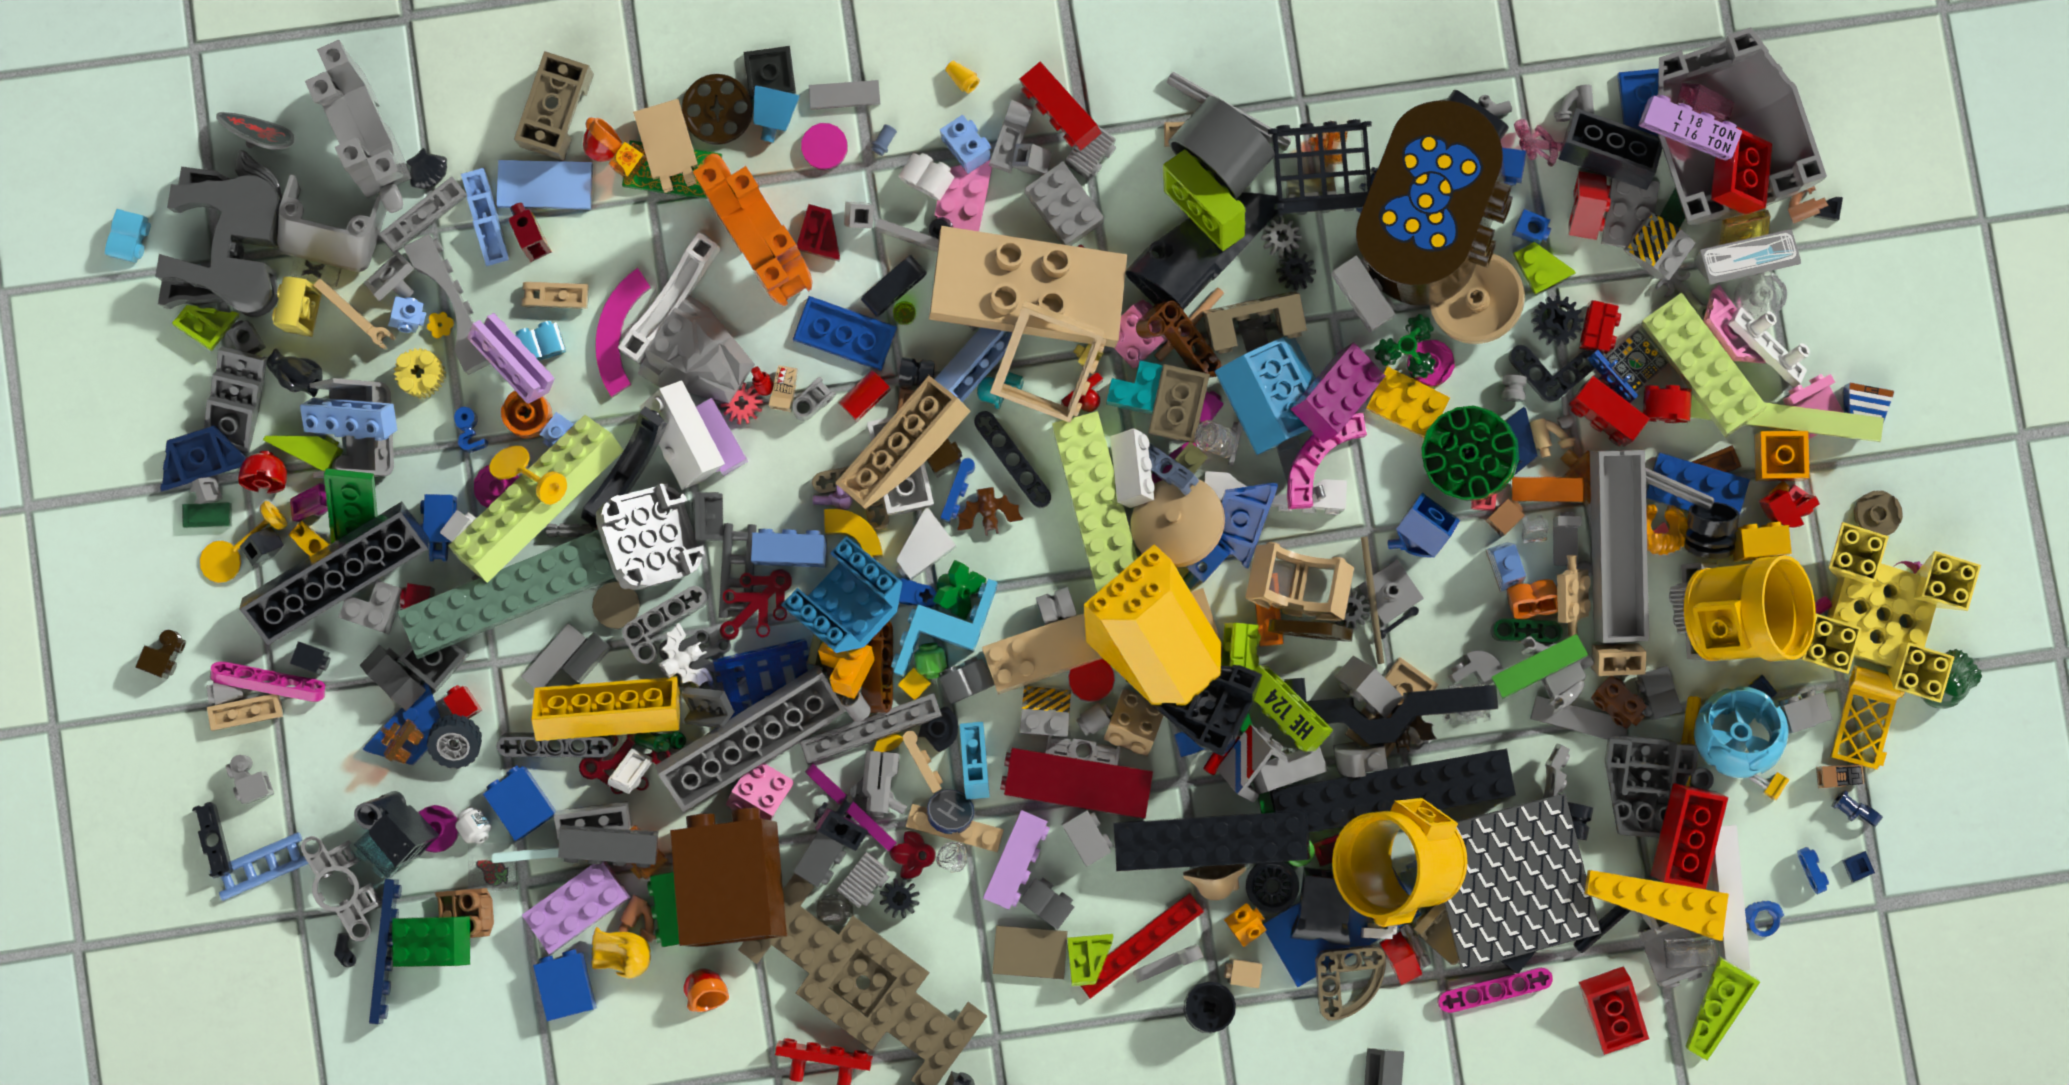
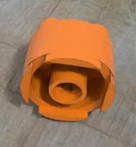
[501,391,553,439]

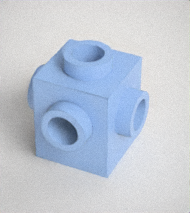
[388,296,426,333]

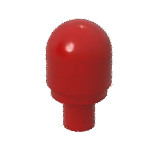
[751,366,774,396]

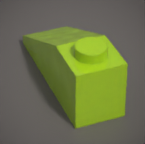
[263,436,343,471]

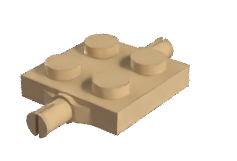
[1557,555,1591,636]

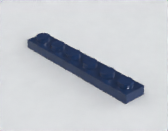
[369,879,402,1024]

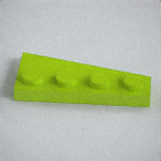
[1685,956,1760,1061]

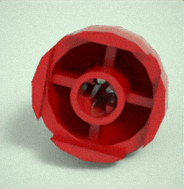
[238,451,287,493]

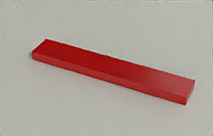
[1081,893,1204,999]

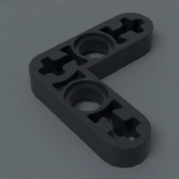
[1509,345,1598,403]

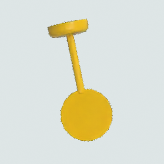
[489,445,567,505]
[200,501,288,583]

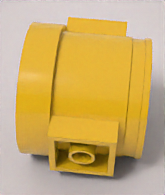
[1684,555,1816,661]
[1332,798,1467,927]

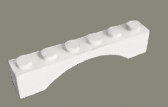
[618,232,721,365]
[1204,471,1347,515]

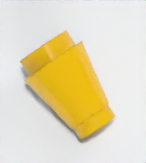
[945,60,980,94]

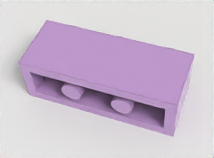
[696,398,748,475]

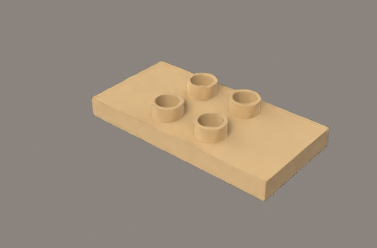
[929,226,1127,348]

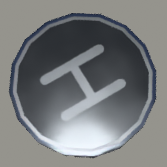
[927,789,974,834]

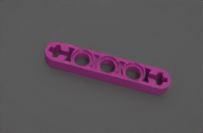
[804,763,897,851]

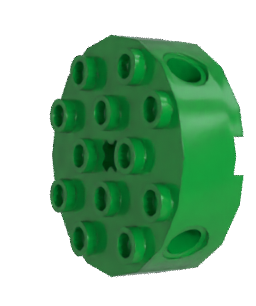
[1421,405,1519,501]

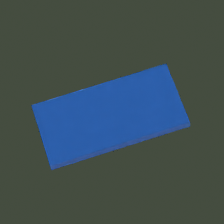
[1263,866,1421,987]

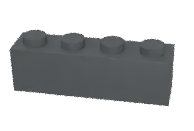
[558,825,659,868]

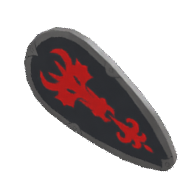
[216,112,294,149]

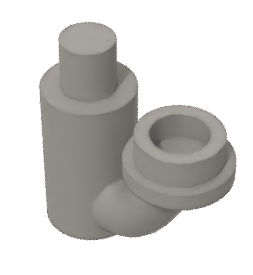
[1554,85,1594,122]

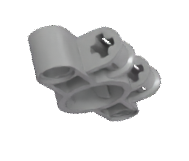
[301,836,383,941]

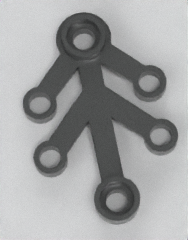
[659,630,746,690]

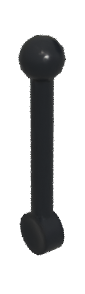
[1380,606,1419,639]

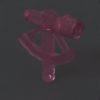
[1514,119,1563,167]

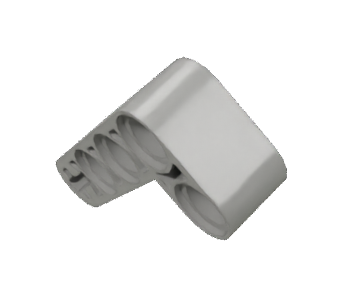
[622,586,708,665]

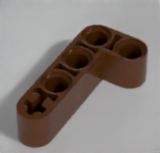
[1136,301,1222,378]
[861,621,893,713]

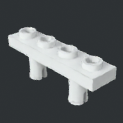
[1728,307,1810,388]

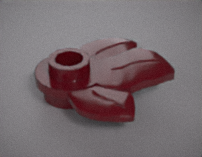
[889,831,936,879]

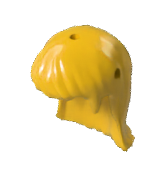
[591,927,651,979]

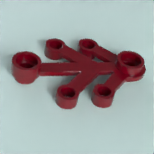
[720,569,792,641]
[579,734,671,795]

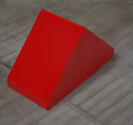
[1379,932,1422,985]

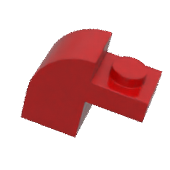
[1759,489,1820,528]

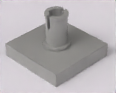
[364,251,414,301]
[1357,560,1424,625]

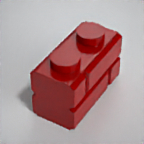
[1579,300,1621,354]

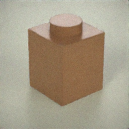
[1485,499,1525,537]

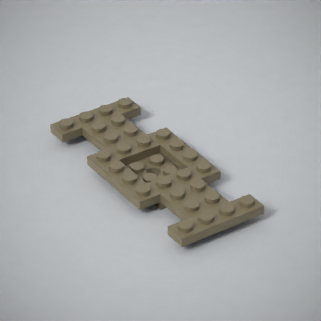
[738,873,987,1085]

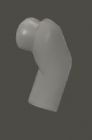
[1478,95,1512,116]

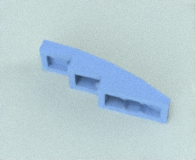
[461,168,509,266]

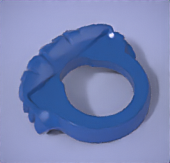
[1745,901,1784,937]

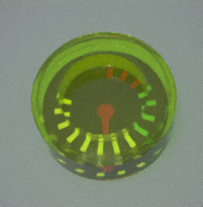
[893,301,916,326]

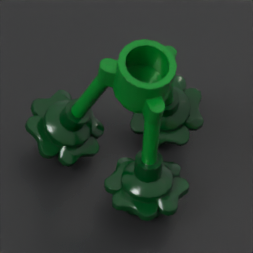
[1374,314,1436,379]

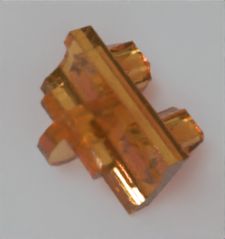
[1308,131,1348,168]
[381,719,424,764]

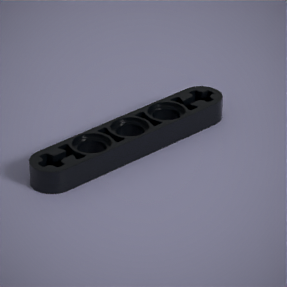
[974,411,1051,508]
[496,732,614,757]

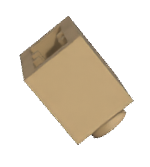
[1591,643,1646,676]
[1224,958,1262,988]

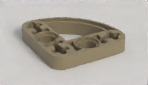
[1315,945,1386,1021]

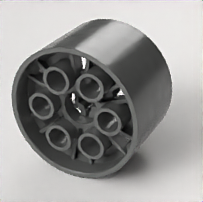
[1168,96,1275,200]

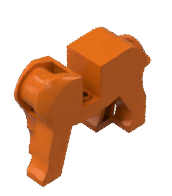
[693,153,813,306]

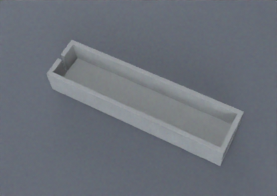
[1590,450,1649,643]

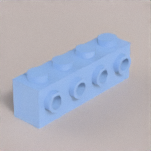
[934,328,1012,402]
[300,397,397,441]

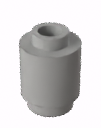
[1076,703,1113,736]

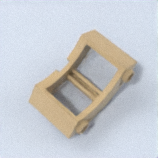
[1245,542,1354,621]

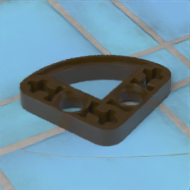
[1268,619,1353,642]

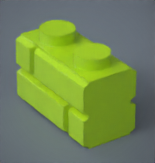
[1222,623,1261,671]

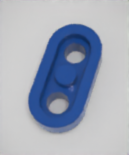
[1797,847,1829,895]

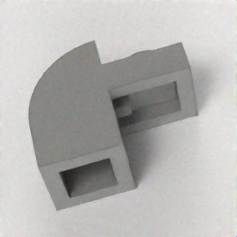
[1448,651,1504,686]
[1333,741,1388,777]

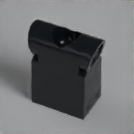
[354,791,440,868]
[1290,867,1350,945]

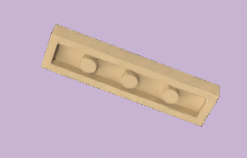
[906,804,1004,853]

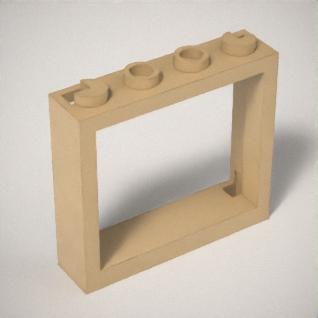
[990,301,1107,423]

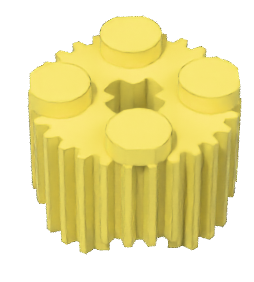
[394,348,446,399]

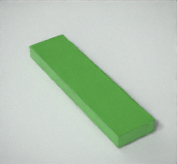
[1491,634,1588,699]

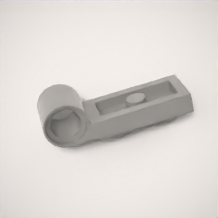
[989,100,1034,173]

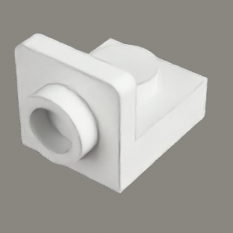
[1361,923,1397,939]

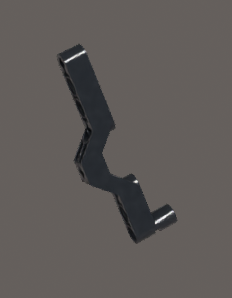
[1284,678,1498,744]

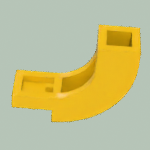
[824,509,883,558]

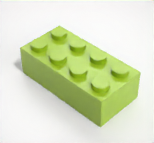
[1163,150,1246,251]

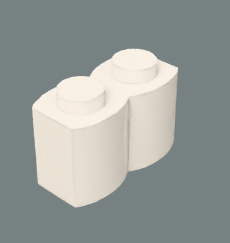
[898,153,955,201]

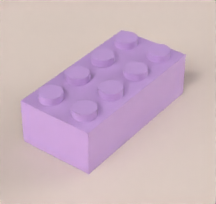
[522,861,631,954]

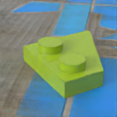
[172,305,240,351]

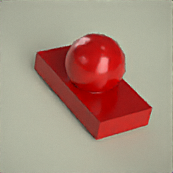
[1061,372,1103,412]

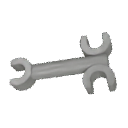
[1655,265,1707,320]

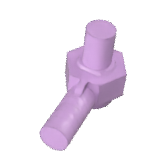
[813,485,853,510]

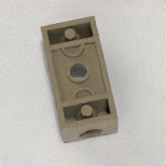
[514,51,594,161]
[1202,291,1307,354]

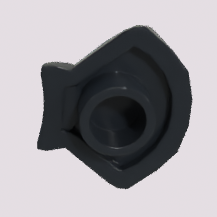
[406,148,447,189]
[918,707,958,752]

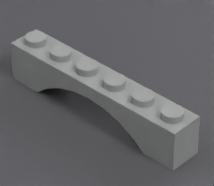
[403,234,490,375]

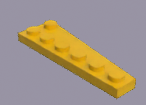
[1584,870,1729,941]

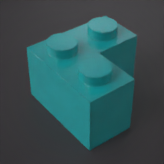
[1106,360,1163,415]

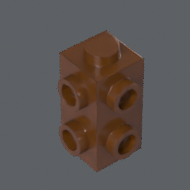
[1591,676,1647,730]

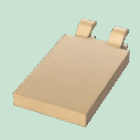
[633,99,698,193]
[313,278,396,350]

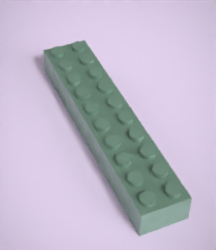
[398,530,616,659]

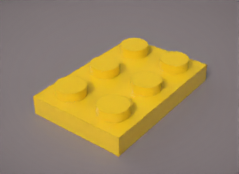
[1366,366,1450,438]

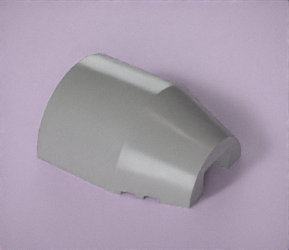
[1658,27,1827,225]

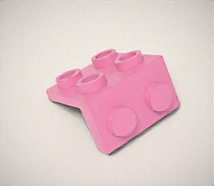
[1115,299,1168,368]
[1783,374,1844,439]
[726,763,794,820]

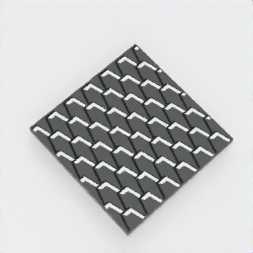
[1444,793,1601,971]

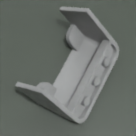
[277,174,387,272]
[310,378,394,478]

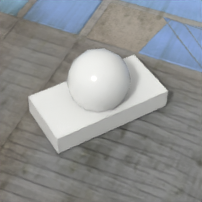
[608,749,652,794]

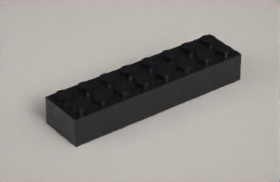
[239,501,429,645]
[1113,810,1311,871]

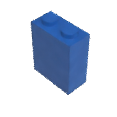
[483,765,556,841]
[533,949,597,1021]

